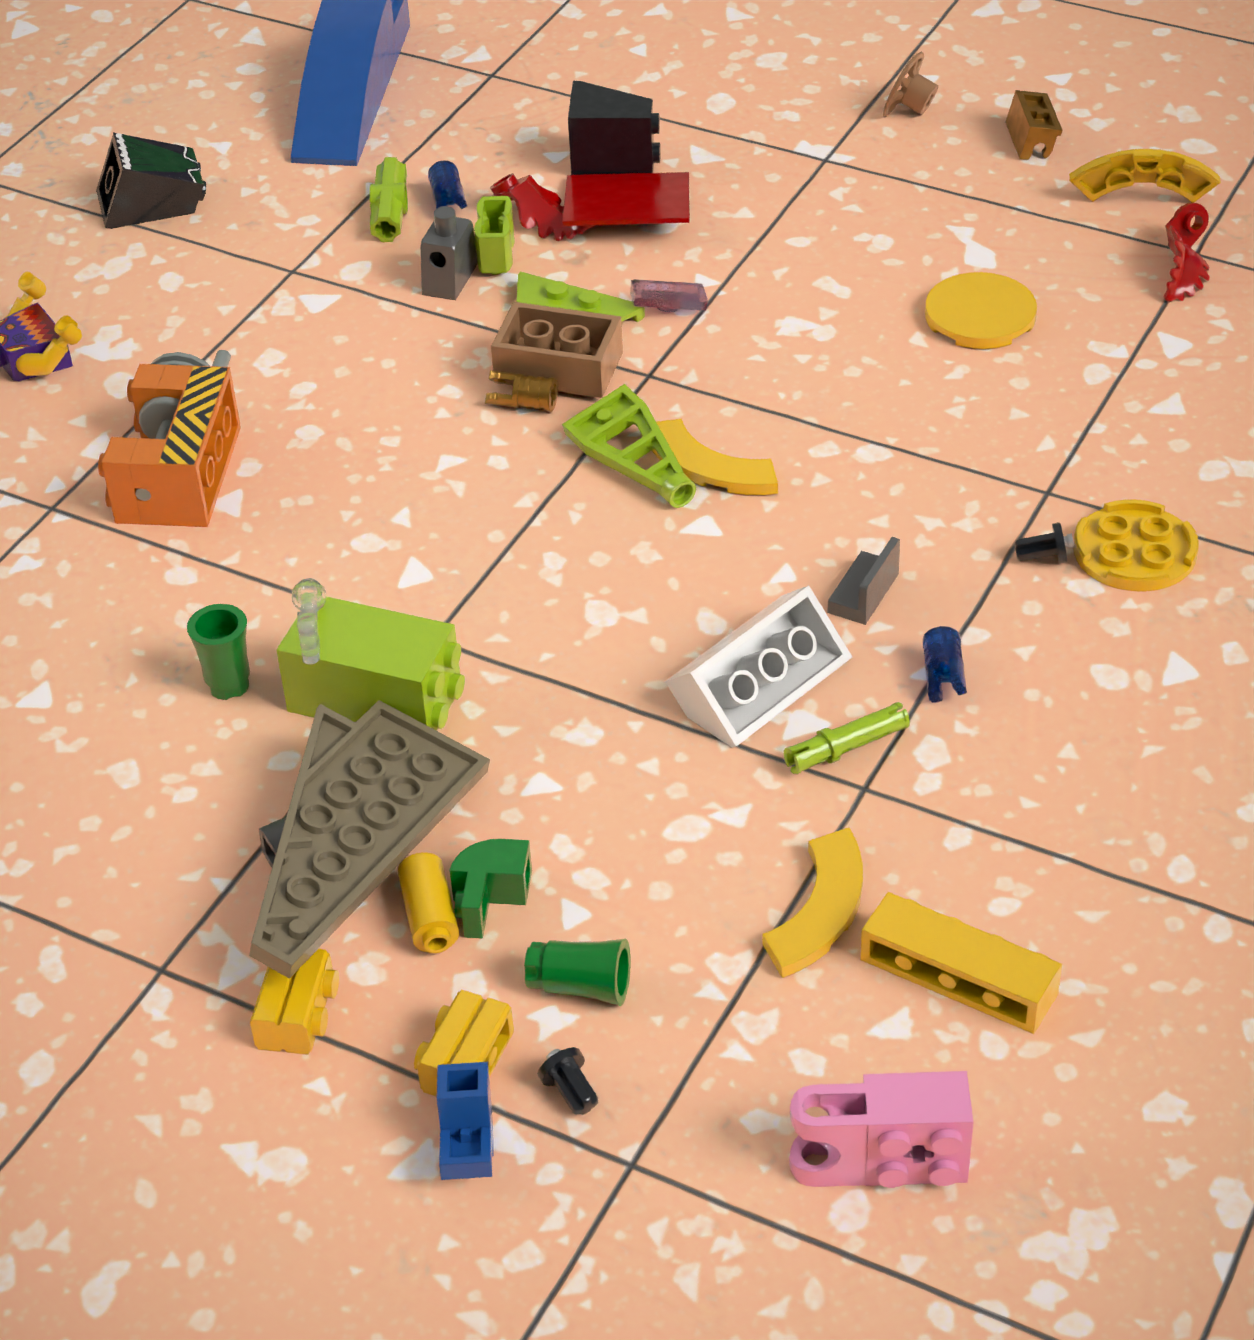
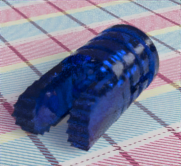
[428,160,467,209]
[922,626,967,703]

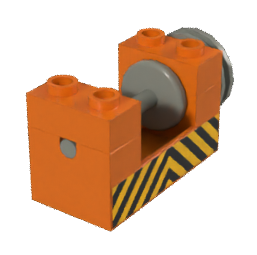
[98,350,241,527]

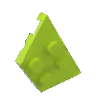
[516,271,645,322]

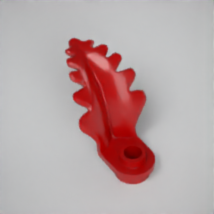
[490,173,594,241]
[1164,202,1210,302]

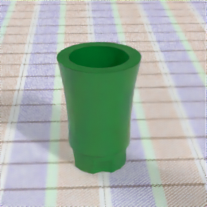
[187,604,250,700]
[524,938,631,1006]

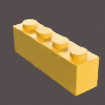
[860,892,1062,1034]

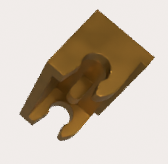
[1005,90,1063,160]

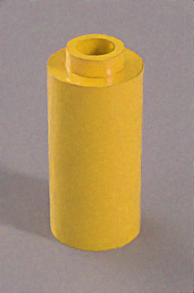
[397,852,459,953]

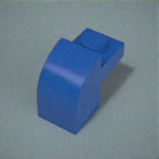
[437,1062,494,1180]

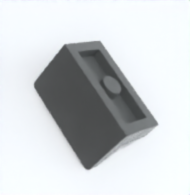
[827,537,900,625]

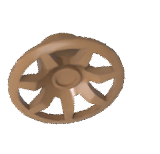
[883,51,939,117]

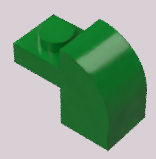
[449,839,532,939]

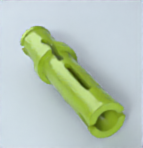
[783,702,910,774]

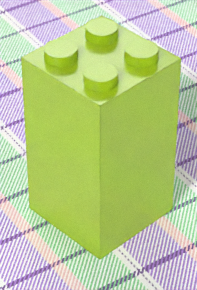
[276,593,465,731]

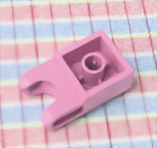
[789,1071,973,1188]

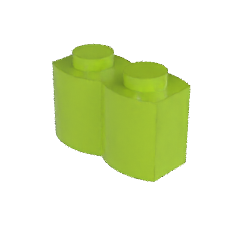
[474,196,515,275]

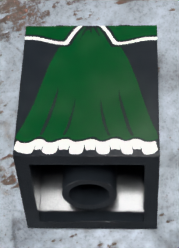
[96,132,206,229]

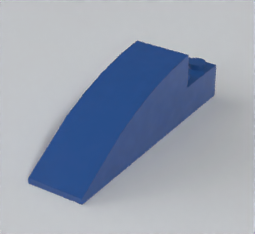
[291,0,410,166]

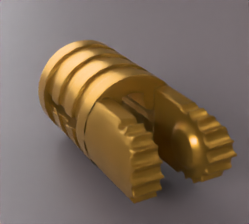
[485,370,558,412]

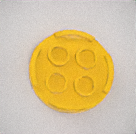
[925,272,1037,349]
[1073,499,1199,592]

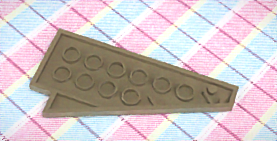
[249,700,490,979]

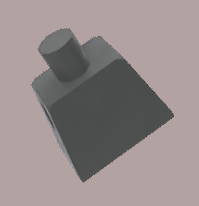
[420,206,478,301]

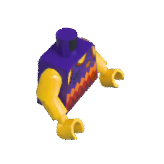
[0,271,82,382]

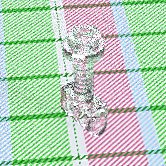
[292,578,326,664]

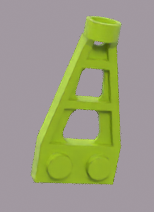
[562,384,696,508]

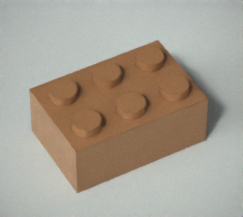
[491,302,623,398]

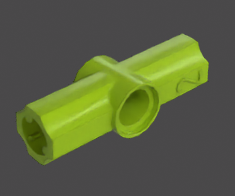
[370,157,408,242]

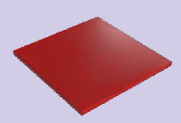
[562,172,690,226]

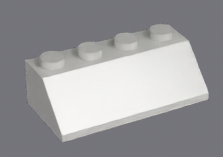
[665,585,852,748]

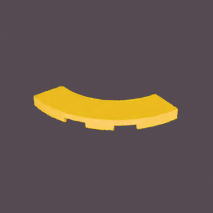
[1069,149,1221,202]
[652,418,778,495]
[762,827,863,978]

